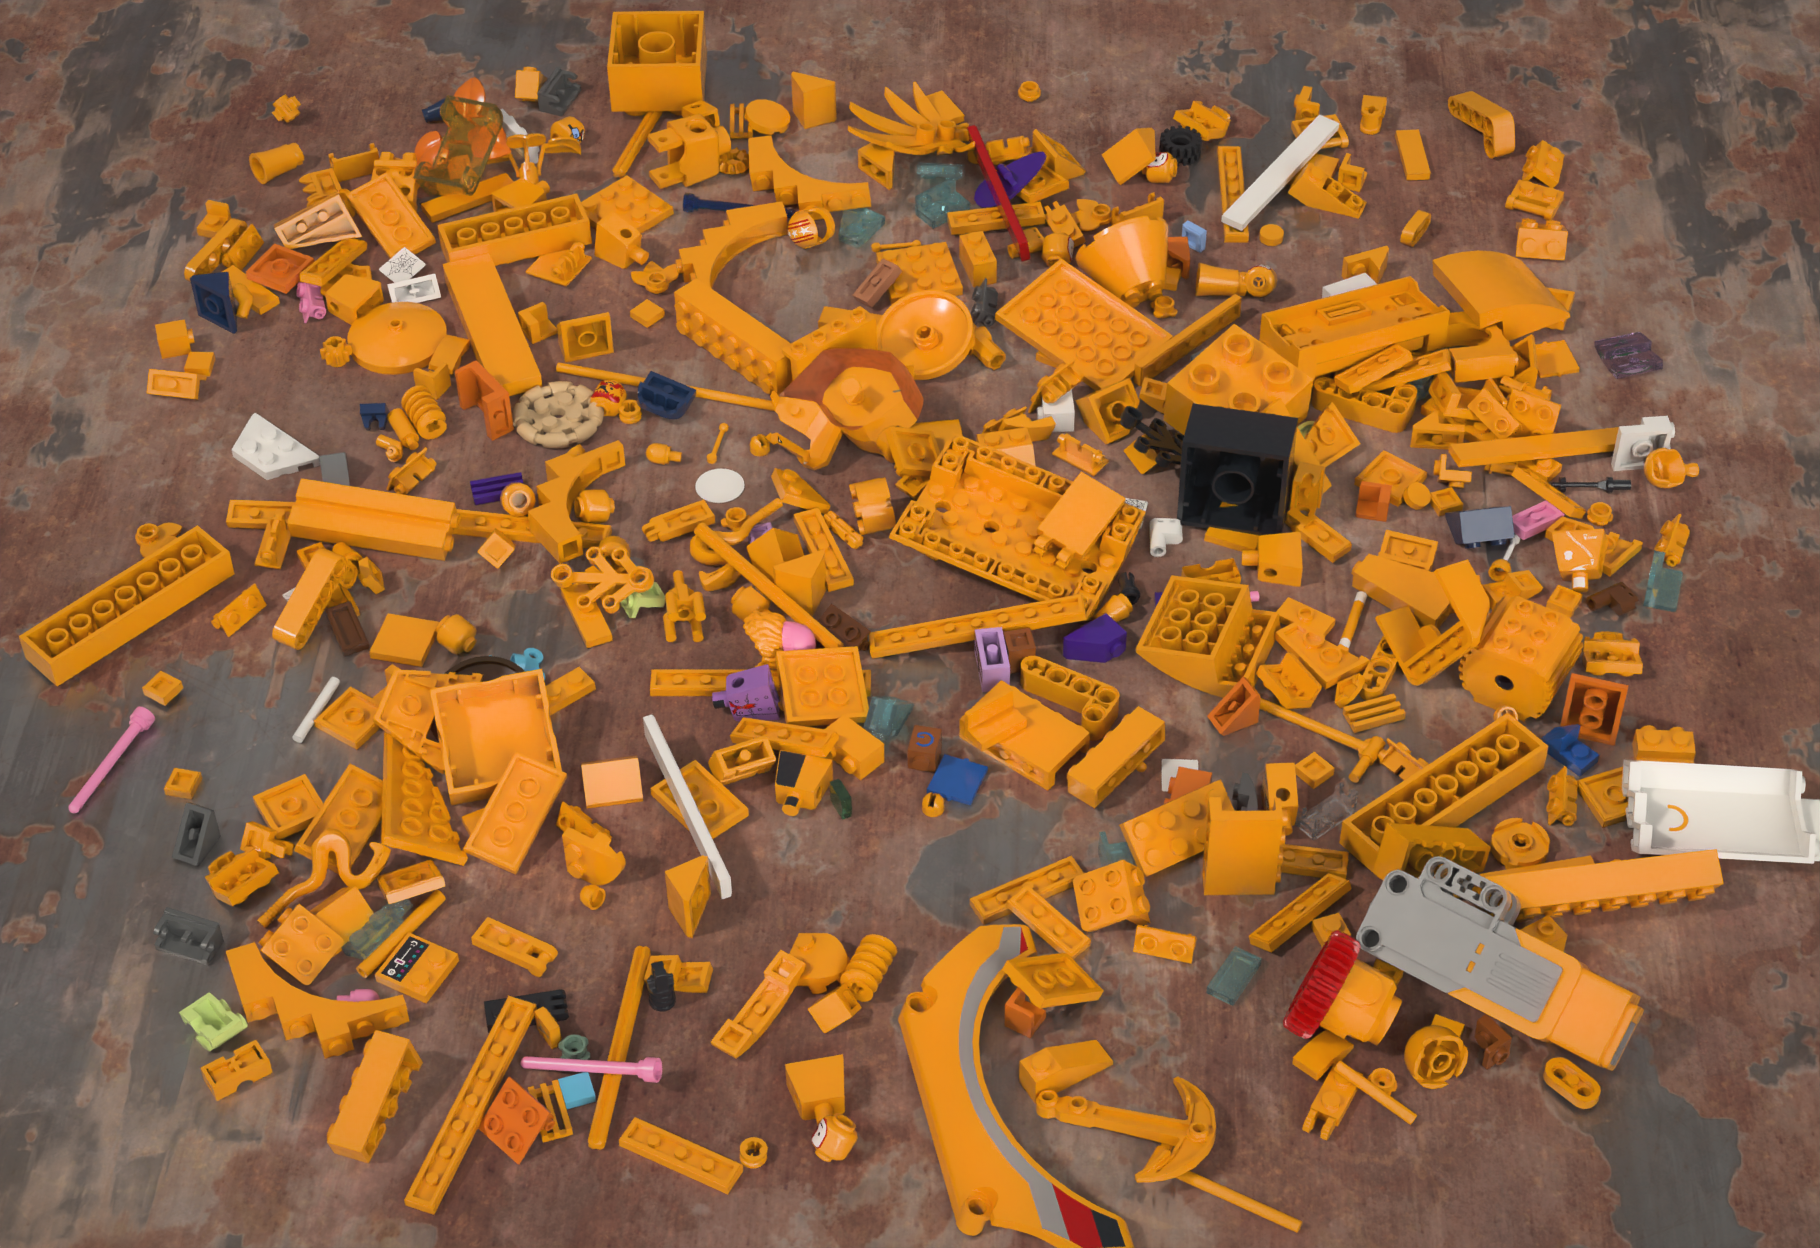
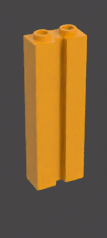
[287,478,460,561]

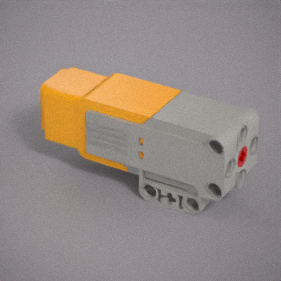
[1356,856,1644,1071]

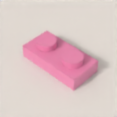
[1512,500,1564,540]

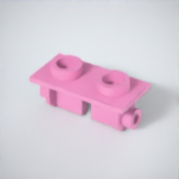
[296,282,326,323]

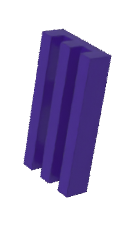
[470,472,524,505]

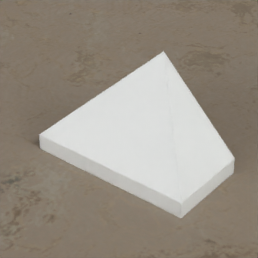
[387,274,441,303]

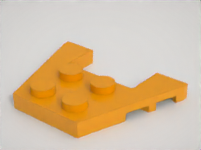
[374,670,483,774]

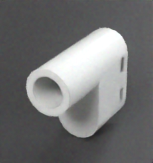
[1149,518,1183,557]

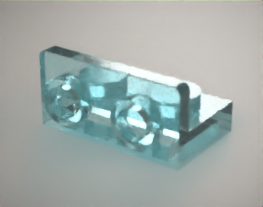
[915,178,970,229]

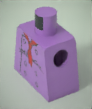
[712,664,779,721]

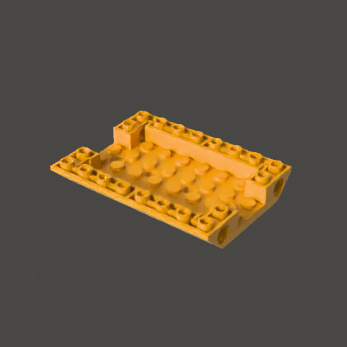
[889,432,1146,621]

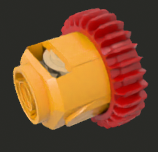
[1283,930,1402,1046]

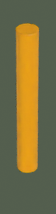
[1333,1060,1417,1125]

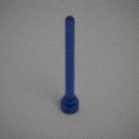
[683,193,796,218]

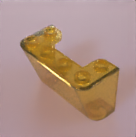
[413,95,503,196]

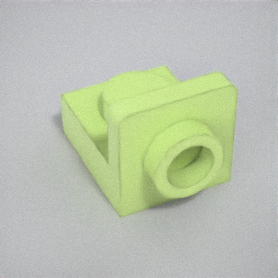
[620,582,666,618]

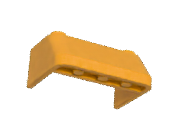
[1375,559,1490,686]

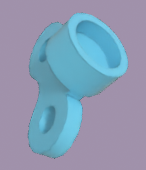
[510,648,545,681]

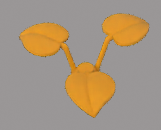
[472,133,581,184]

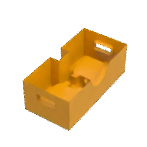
[1181,558,1241,584]
[200,1040,273,1101]

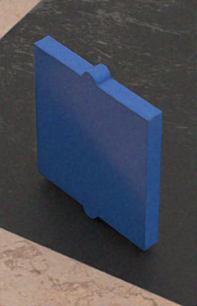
[927,754,988,806]

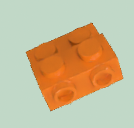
[246,244,315,294]

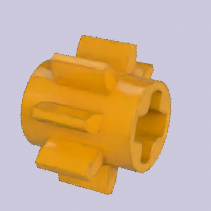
[272,94,301,123]
[320,336,352,367]

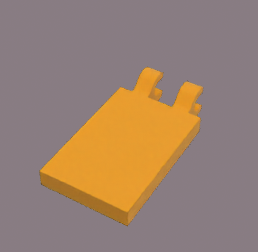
[1033,471,1126,570]

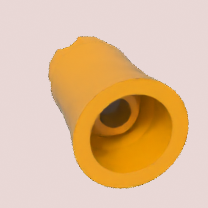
[249,143,304,184]
[1195,262,1247,297]

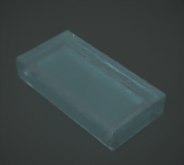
[1206,946,1262,1006]

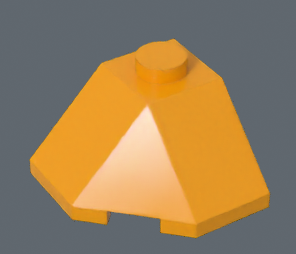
[1075,378,1140,444]

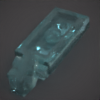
[341,898,413,959]

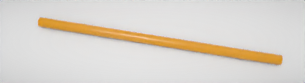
[556,362,776,412]

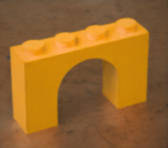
[1445,311,1518,383]

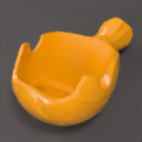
[1644,448,1699,489]

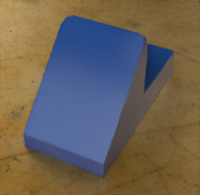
[1541,724,1599,777]

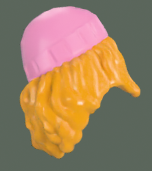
[743,610,816,669]

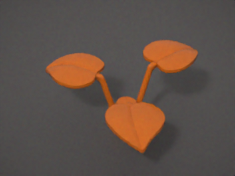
[414,77,511,169]

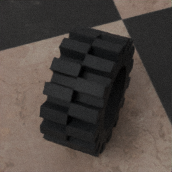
[1159,125,1202,166]

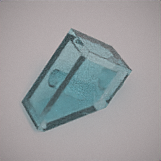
[863,695,915,740]

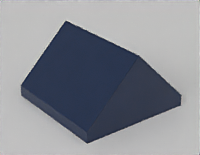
[190,272,237,334]

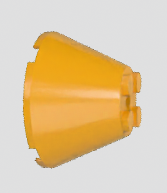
[1076,216,1169,308]

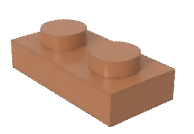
[853,259,902,308]

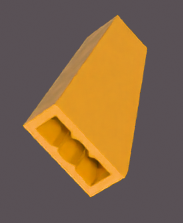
[1351,554,1454,629]

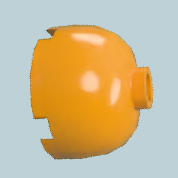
[1404,1025,1468,1089]

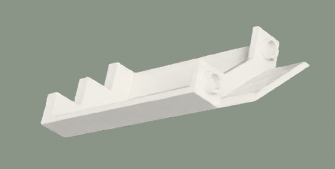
[1622,760,1820,864]

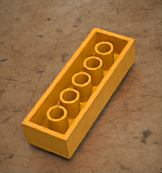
[437,194,592,266]
[674,278,792,396]

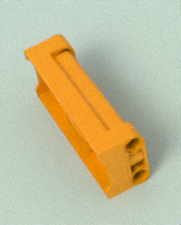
[1259,276,1450,382]

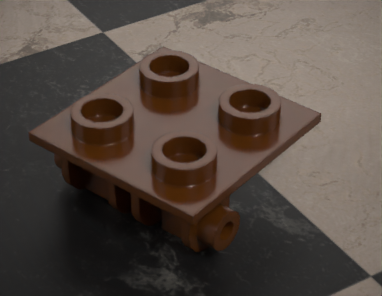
[815,603,871,651]

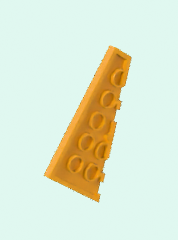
[381,731,468,866]

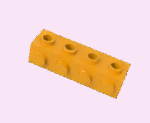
[1067,706,1165,809]

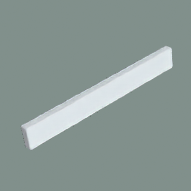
[1221,115,1339,231]
[643,714,732,899]

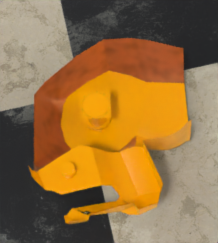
[764,348,924,470]

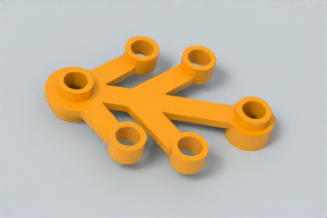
[551,546,654,613]

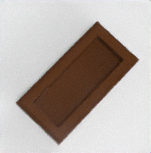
[324,601,370,657]

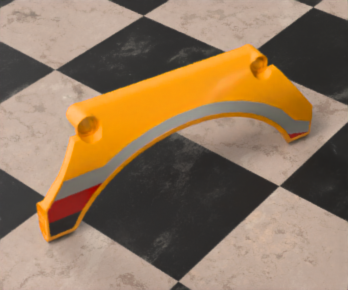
[898,924,1135,1248]

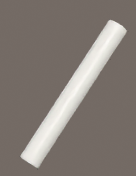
[292,677,340,743]

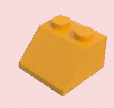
[557,312,614,363]
[976,427,1036,466]

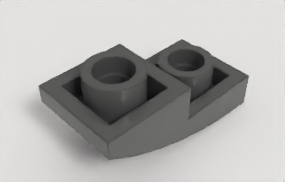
[1232,772,1258,811]

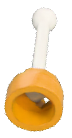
[1488,534,1520,582]

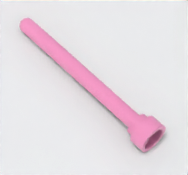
[68,706,155,813]
[520,1056,662,1083]

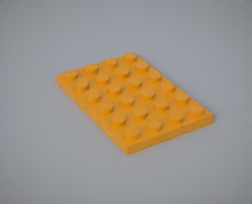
[995,259,1173,391]

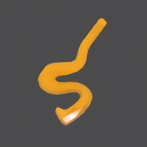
[689,498,783,591]
[257,828,391,928]

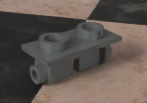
[971,278,998,327]

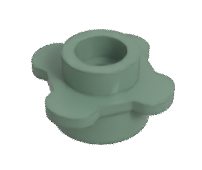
[558,1034,591,1060]

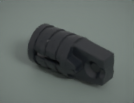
[647,961,676,1012]

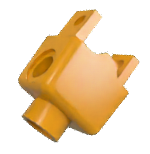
[648,114,731,189]

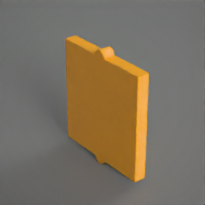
[1535,340,1580,378]

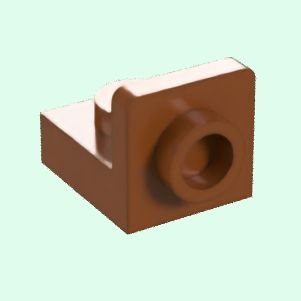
[1474,1014,1512,1070]

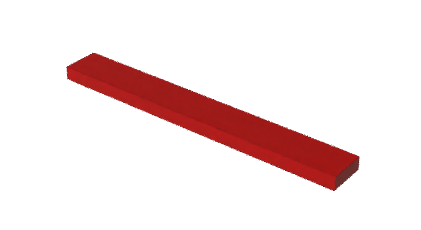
[967,125,1030,262]

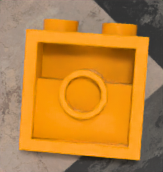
[1632,725,1696,763]

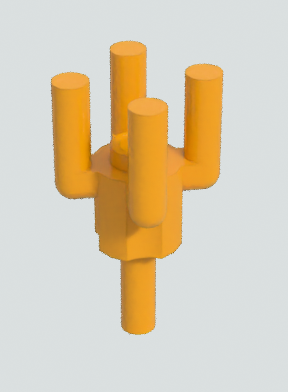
[663,570,706,642]

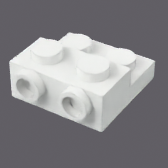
[1611,416,1675,471]

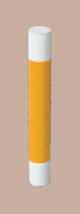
[1339,591,1367,648]

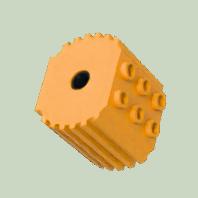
[1459,596,1583,722]

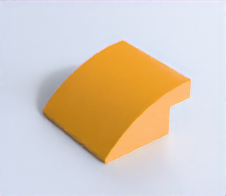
[1432,250,1570,341]
[1136,575,1281,698]

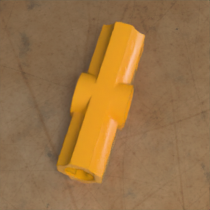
[968,324,1006,370]

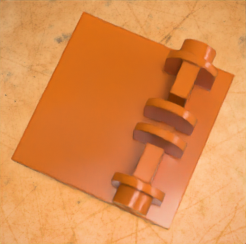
[478,1076,555,1165]

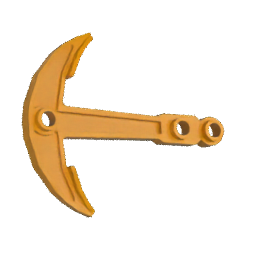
[1036,1076,1216,1183]

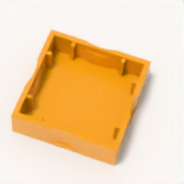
[430,669,562,805]

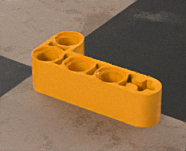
[1448,91,1515,159]
[1312,377,1417,433]
[272,547,358,650]
[1020,656,1120,741]

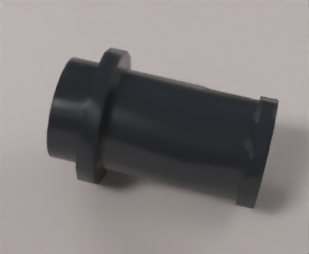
[1117,572,1140,605]

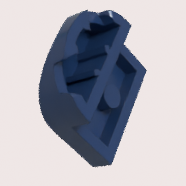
[637,371,696,420]

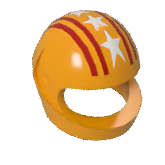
[788,207,835,249]

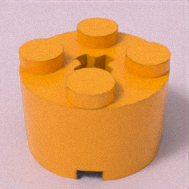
[849,477,896,536]

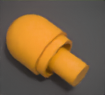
[646,443,682,465]

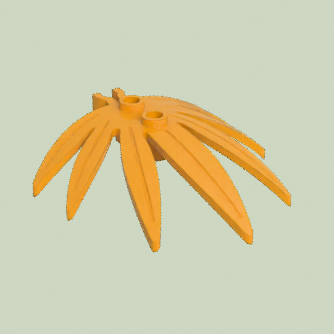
[848,81,975,155]

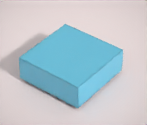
[558,1072,596,1109]

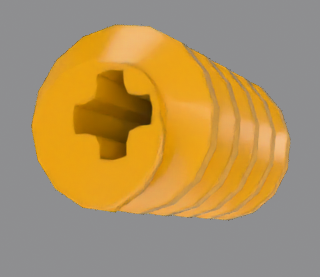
[401,385,447,439]
[840,934,898,1002]

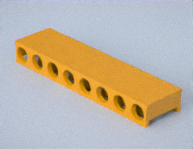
[442,253,542,396]

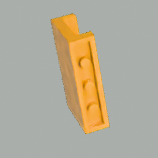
[782,306,878,389]
[959,680,1090,791]
[1202,797,1288,895]

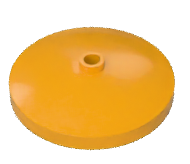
[877,290,975,380]
[347,302,447,375]

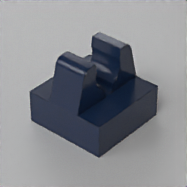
[360,403,389,431]

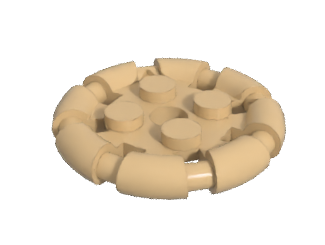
[512,381,604,449]

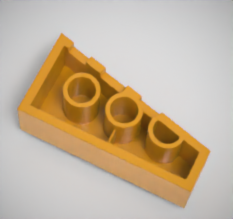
[1373,823,1491,881]
[327,1030,423,1163]

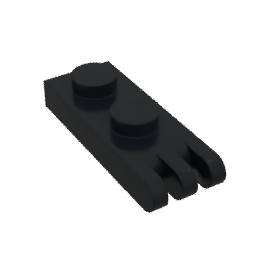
[484,989,569,1033]

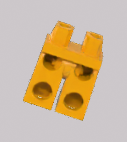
[371,152,421,213]

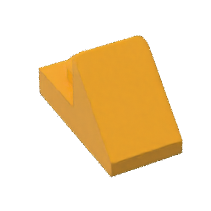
[1341,246,1389,284]
[1410,410,1465,450]

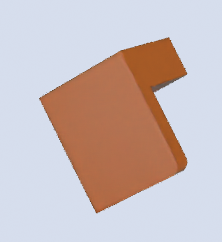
[1355,481,1392,522]
[1004,987,1046,1039]

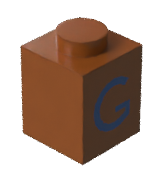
[907,725,942,772]

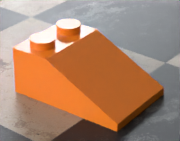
[1560,673,1629,746]

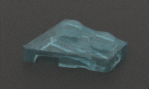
[917,162,965,180]
[838,208,885,249]

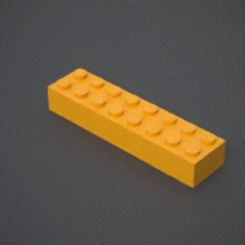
[19,525,235,686]
[1339,713,1548,879]
[1472,849,1724,922]

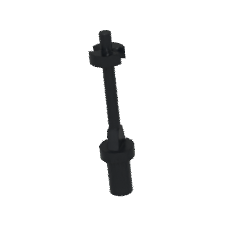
[1551,477,1631,493]

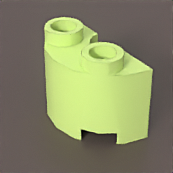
[179,992,248,1051]

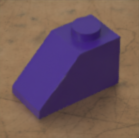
[1063,613,1127,663]

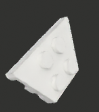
[232,413,320,480]

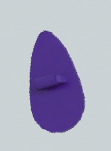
[974,151,1046,208]

